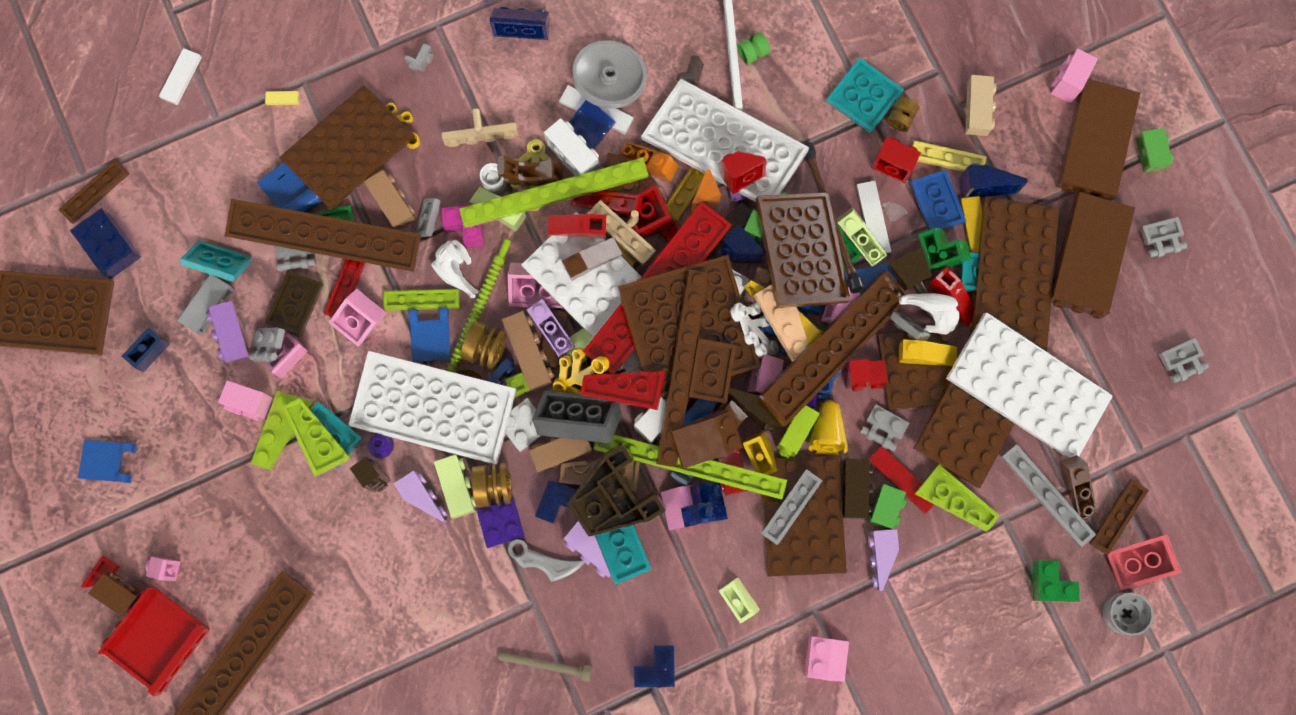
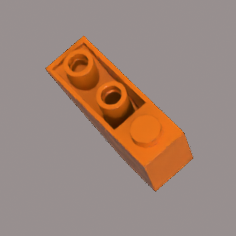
[619,142,679,182]

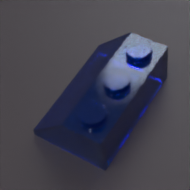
[490,7,550,40]

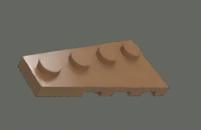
[559,459,640,493]

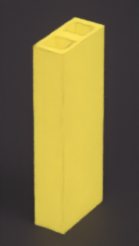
[265,91,299,105]

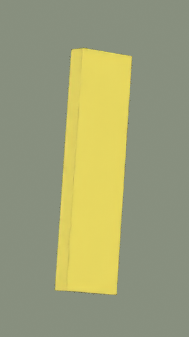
[912,140,987,176]

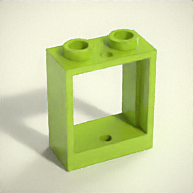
[776,406,820,459]

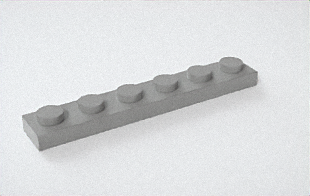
[1001,444,1096,548]

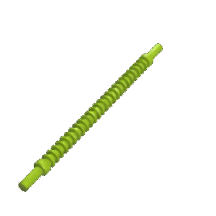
[445,239,511,373]

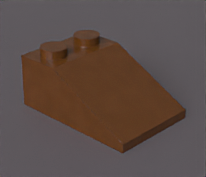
[670,410,743,469]

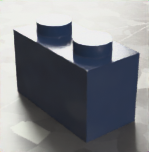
[121,327,170,372]

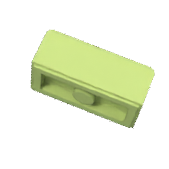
[718,577,760,624]

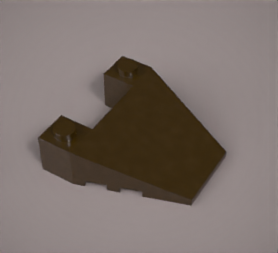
[567,442,666,537]

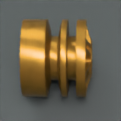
[461,321,507,370]
[472,463,512,508]

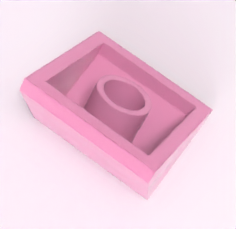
[262,331,308,379]
[661,484,707,531]

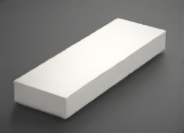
[159,48,202,105]

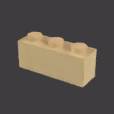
[965,75,996,136]

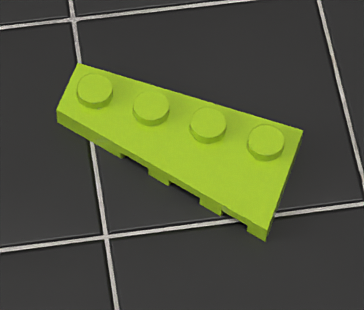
[251,391,315,470]
[282,398,351,477]
[915,465,1000,532]

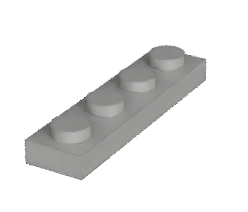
[761,469,822,545]

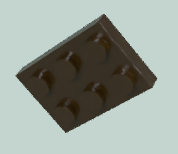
[265,270,324,337]

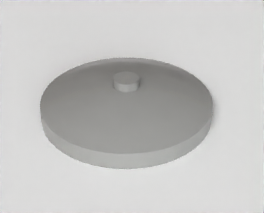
[572,41,647,108]

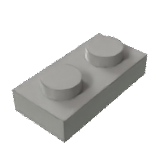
[415,198,441,237]
[890,312,930,341]

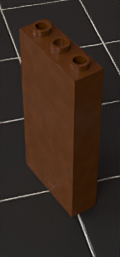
[1056,79,1141,201]
[1051,192,1135,319]

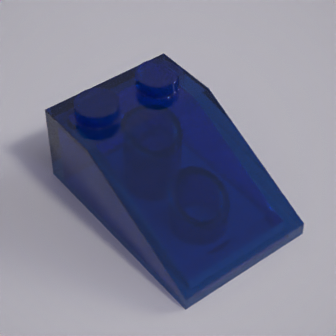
[959,163,1028,198]

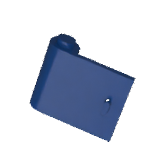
[257,163,322,213]

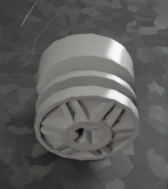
[1102,593,1154,636]

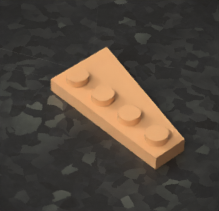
[753,284,809,362]

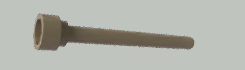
[498,652,593,682]

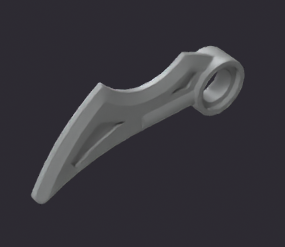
[508,539,585,582]

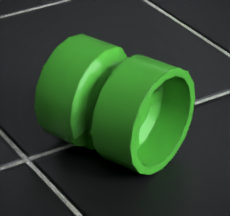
[737,32,771,65]

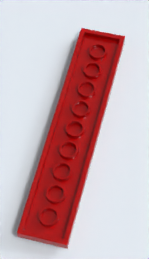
[583,201,732,374]

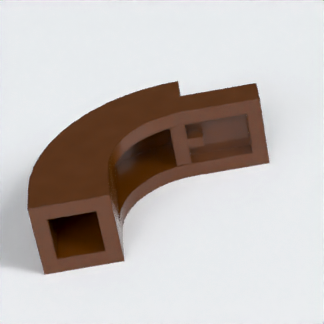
[497,155,563,186]

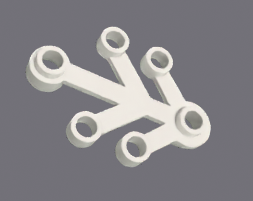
[731,303,779,356]

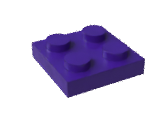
[476,499,525,548]

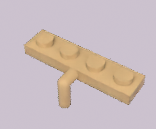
[442,109,519,147]
[587,200,656,266]

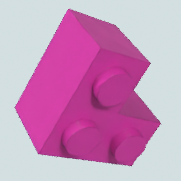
[441,205,485,248]

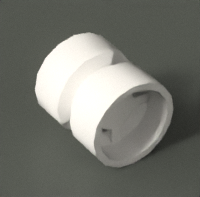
[480,163,507,194]

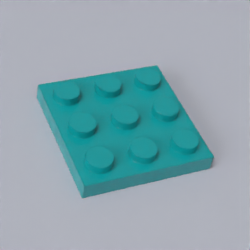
[826,57,904,134]

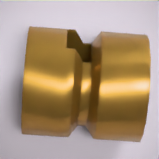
[887,97,920,132]

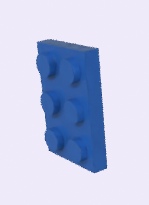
[910,170,966,230]

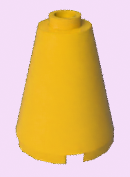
[808,400,848,456]

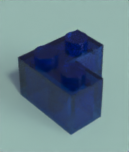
[535,480,577,525]
[681,481,728,528]
[634,645,675,687]

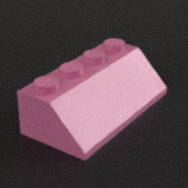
[508,263,564,309]

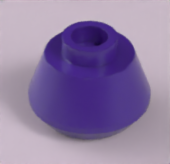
[367,433,394,459]

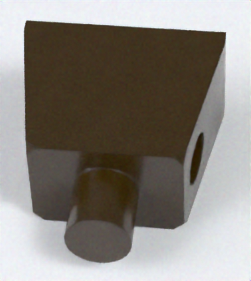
[887,247,932,294]

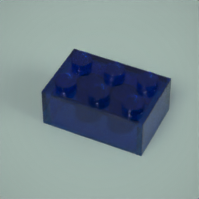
[70,208,141,279]

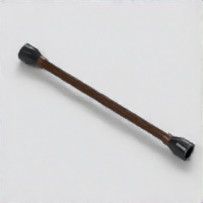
[803,142,865,294]

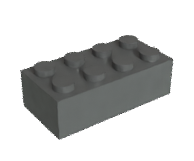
[532,391,622,443]

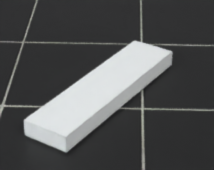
[559,85,633,135]
[856,181,891,254]

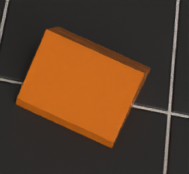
[691,169,721,214]

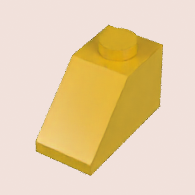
[743,431,777,475]

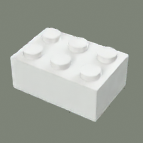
[544,118,600,176]

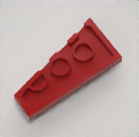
[580,371,666,411]

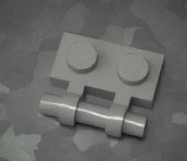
[1140,217,1187,258]
[275,246,316,272]
[248,328,285,362]
[1158,338,1209,383]
[860,404,909,451]

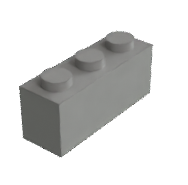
[177,275,235,336]

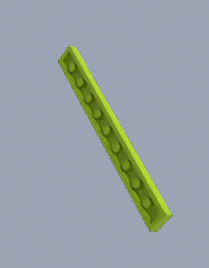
[459,158,648,228]
[593,435,787,499]

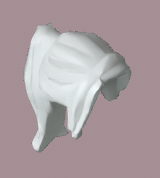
[431,240,480,298]
[899,293,959,335]

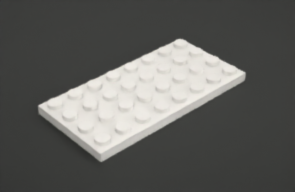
[641,79,809,202]
[521,212,641,373]
[946,313,1112,458]
[348,351,517,465]

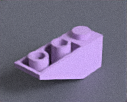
[527,299,575,357]
[394,471,447,522]
[564,522,611,578]
[868,529,899,591]

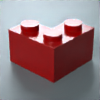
[844,359,888,392]

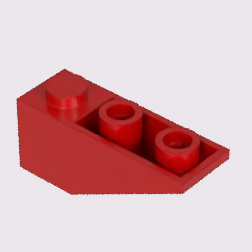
[547,214,607,238]
[927,267,973,327]

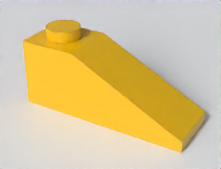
[899,339,957,366]

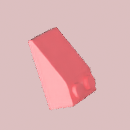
[1107,534,1182,591]

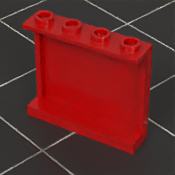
[98,587,210,696]

